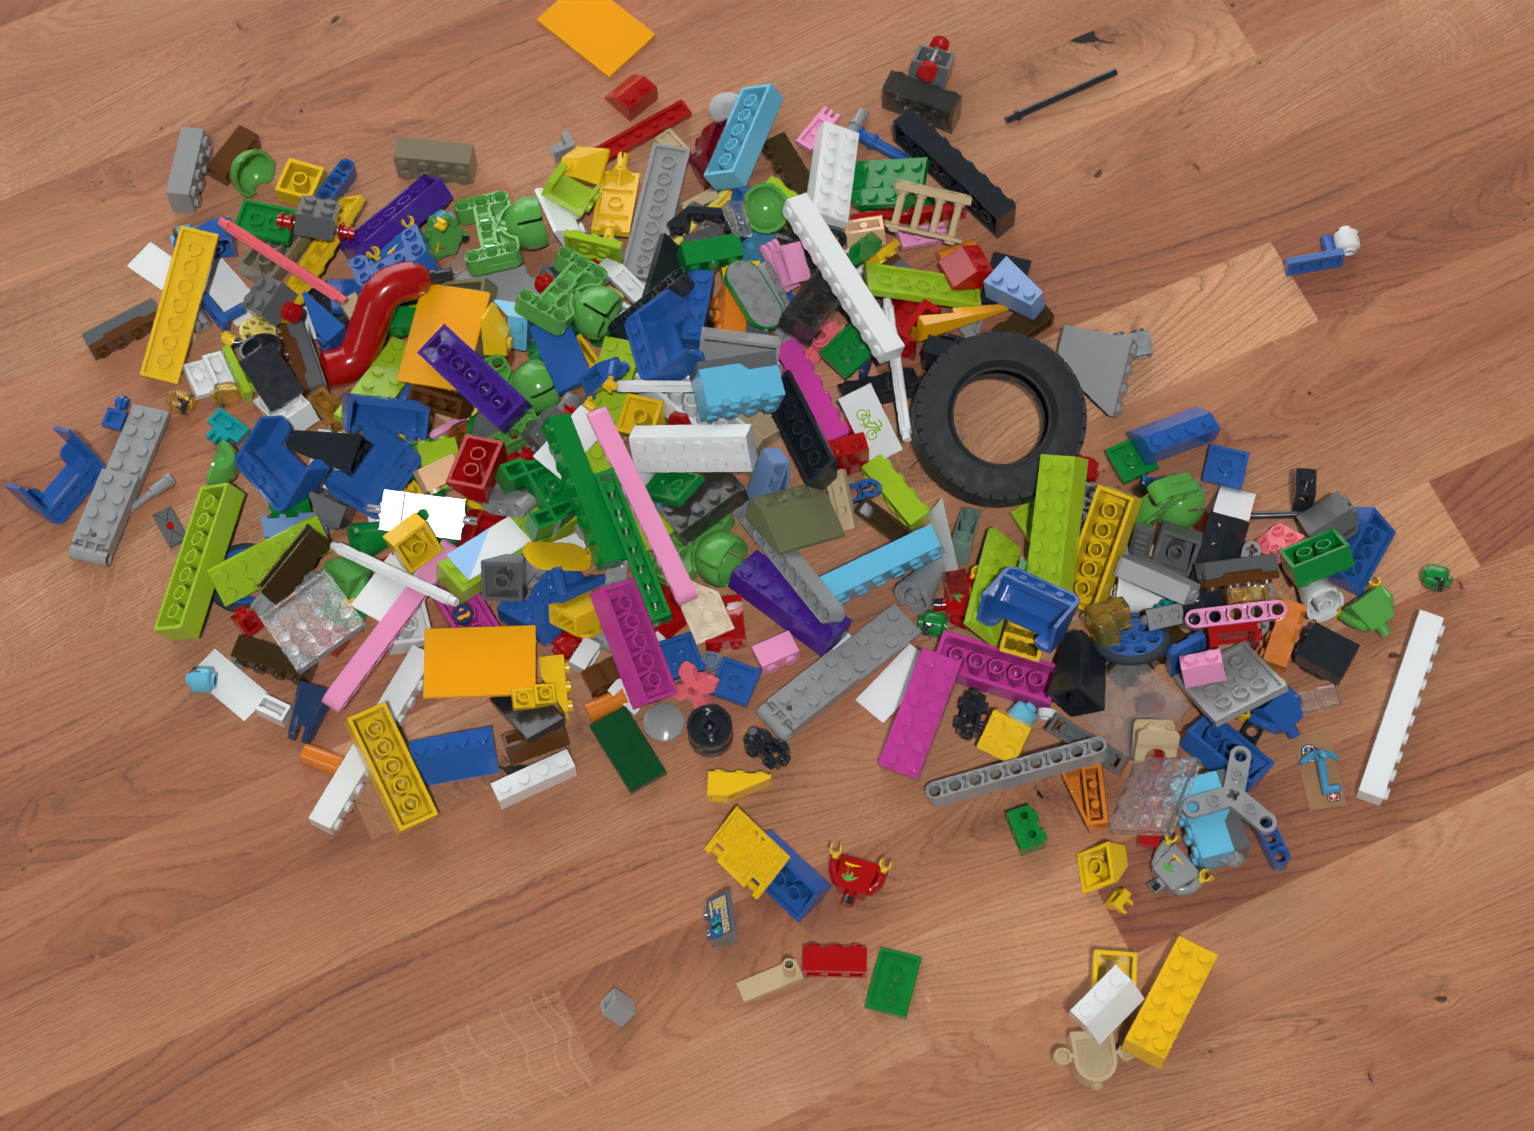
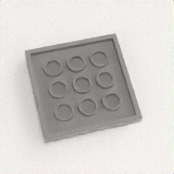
[1173,641,1289,727]

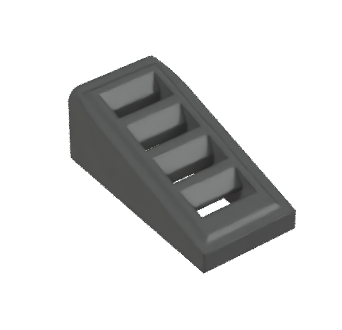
[1129,523,1156,557]

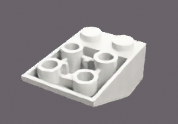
[253,395,319,442]

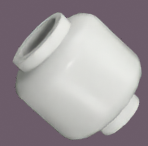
[1333,226,1361,256]

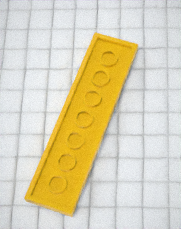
[280,195,366,323]
[139,225,220,385]

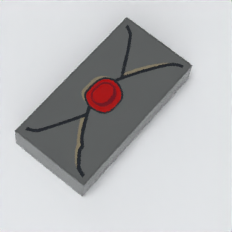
[152,506,185,549]

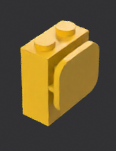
[549,591,603,638]
[999,621,1043,662]

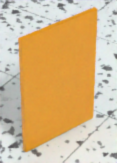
[536,0,656,79]
[396,284,491,392]
[423,625,537,699]

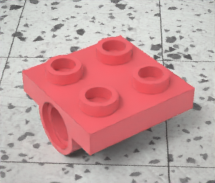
[1250,523,1306,564]

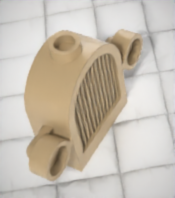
[1053,1031,1134,1090]

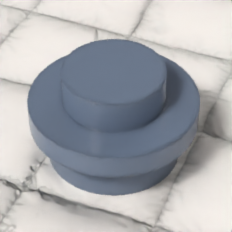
[702,651,722,672]

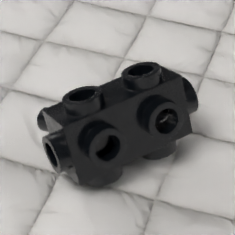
[953,688,989,741]
[743,726,791,770]

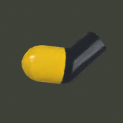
[220,331,248,349]

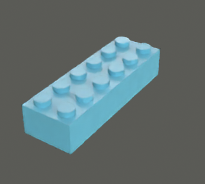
[704,83,783,191]
[819,524,946,605]

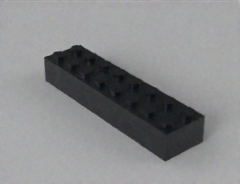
[893,107,1016,239]

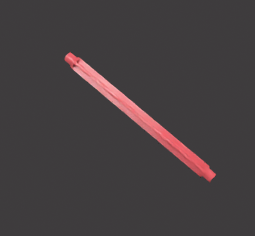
[217,217,348,305]

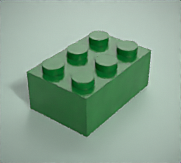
[676,233,743,273]
[1278,527,1355,589]

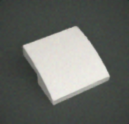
[183,351,235,400]

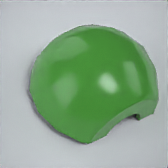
[230,149,275,198]
[743,183,788,234]
[205,439,239,485]

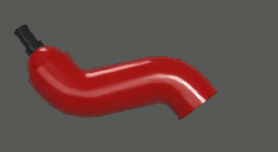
[319,261,453,390]

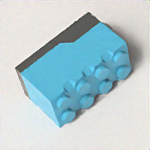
[689,350,786,423]
[1170,769,1251,872]

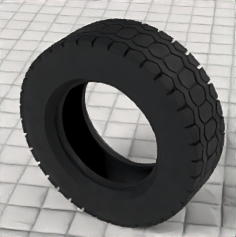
[911,331,1087,508]

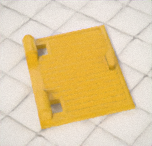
[704,806,791,900]

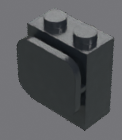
[922,333,966,371]
[1293,622,1360,686]

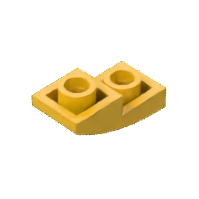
[511,683,557,711]

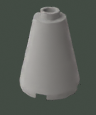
[894,560,945,614]

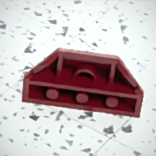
[689,118,728,191]

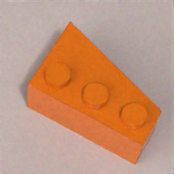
[711,282,747,332]
[1260,598,1308,676]
[1061,763,1110,833]

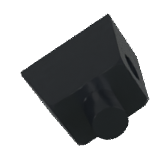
[1291,468,1317,511]

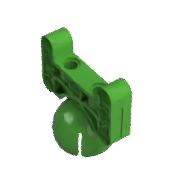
[454,190,549,276]
[514,247,623,340]
[456,354,561,455]
[1128,472,1205,542]
[647,492,748,588]

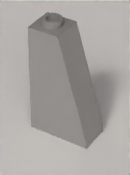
[1113,553,1201,605]

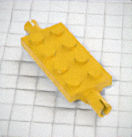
[591,152,640,239]

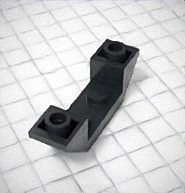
[667,206,747,238]

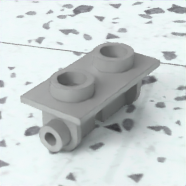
[1141,603,1185,631]

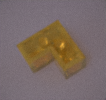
[307,386,352,433]
[1224,584,1270,620]
[1084,596,1131,649]

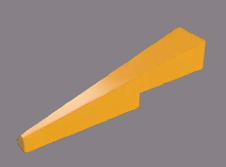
[911,304,1009,343]

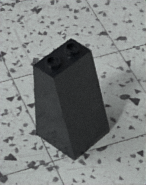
[287,430,374,475]
[1047,630,1106,717]

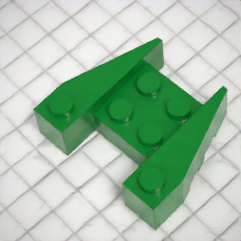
[495,459,576,542]

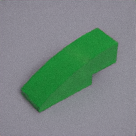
[848,231,882,269]

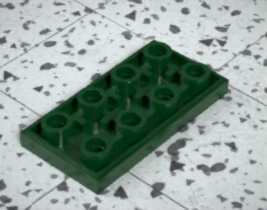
[589,706,667,795]

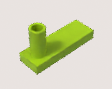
[222,344,256,404]

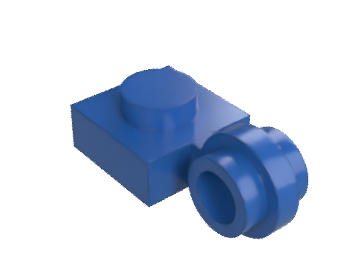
[101,395,130,432]

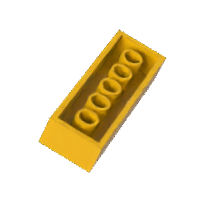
[1073,484,1143,615]
[344,702,438,836]
[1121,936,1218,1070]

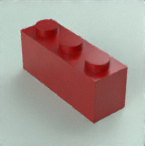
[802,943,867,978]

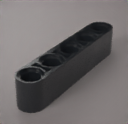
[608,268,695,340]

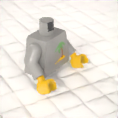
[1147,829,1214,896]

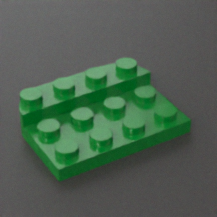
[851,157,930,213]

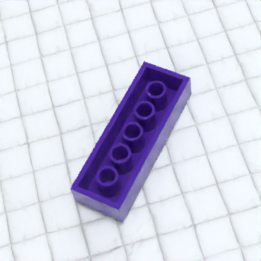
[338,174,453,261]
[417,324,532,435]
[728,550,852,657]

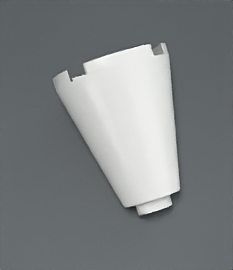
[1106,576,1165,613]
[1297,579,1344,622]

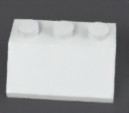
[535,188,587,247]
[389,602,431,655]
[1068,965,1145,1045]

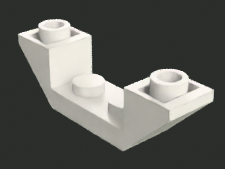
[598,258,645,304]

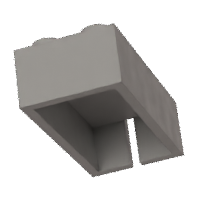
[166,127,212,214]
[699,327,781,361]

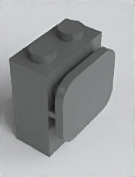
[1296,491,1360,540]

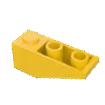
[539,654,573,720]
[707,769,772,803]

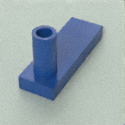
[1284,234,1345,276]
[201,291,247,332]
[548,566,606,603]

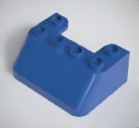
[348,223,443,306]
[625,289,706,380]
[236,415,330,511]
[324,417,421,519]
[976,567,1080,654]
[497,570,591,646]

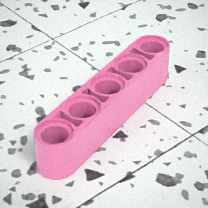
[1184,600,1287,630]

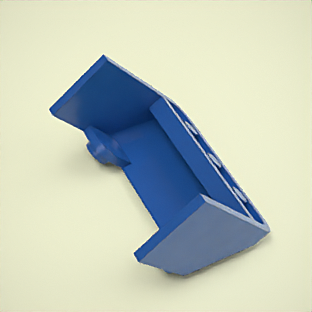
[341,393,430,441]
[4,426,106,524]

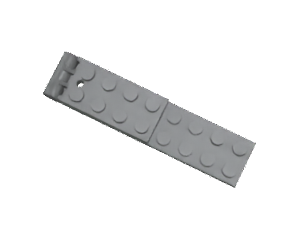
[617,142,691,291]
[68,404,171,567]
[756,603,921,742]

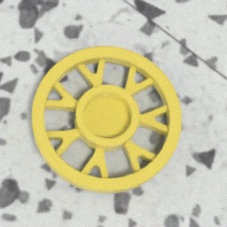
[239,317,276,341]

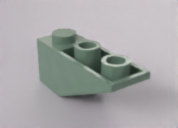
[952,506,981,565]

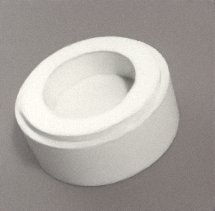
[1037,708,1058,721]

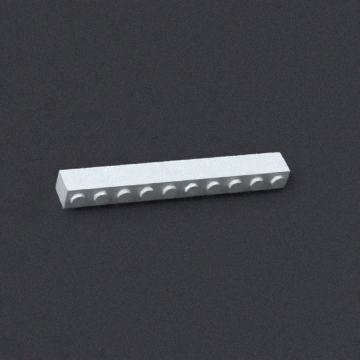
[782,193,905,364]
[1356,610,1445,806]
[309,645,424,835]

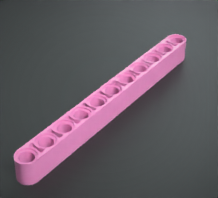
[586,406,698,606]
[322,538,458,713]

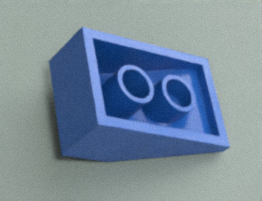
[173,217,238,259]
[302,291,346,351]

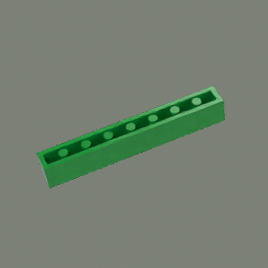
[542,413,626,571]
[594,467,672,628]

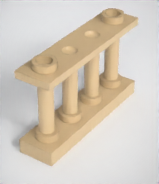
[884,178,972,245]

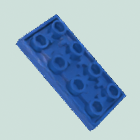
[529,324,590,396]

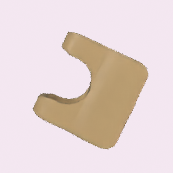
[1131,719,1180,764]

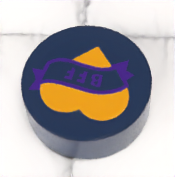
[452,604,473,626]

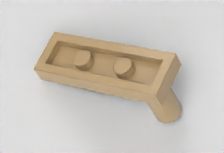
[827,469,858,532]
[736,958,804,1004]

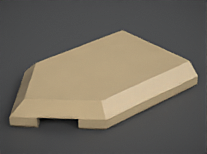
[681,581,735,645]

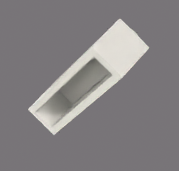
[491,749,577,810]

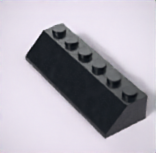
[771,370,838,490]
[1177,507,1250,635]

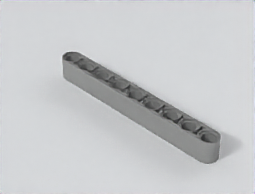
[732,499,845,624]
[925,737,1109,807]

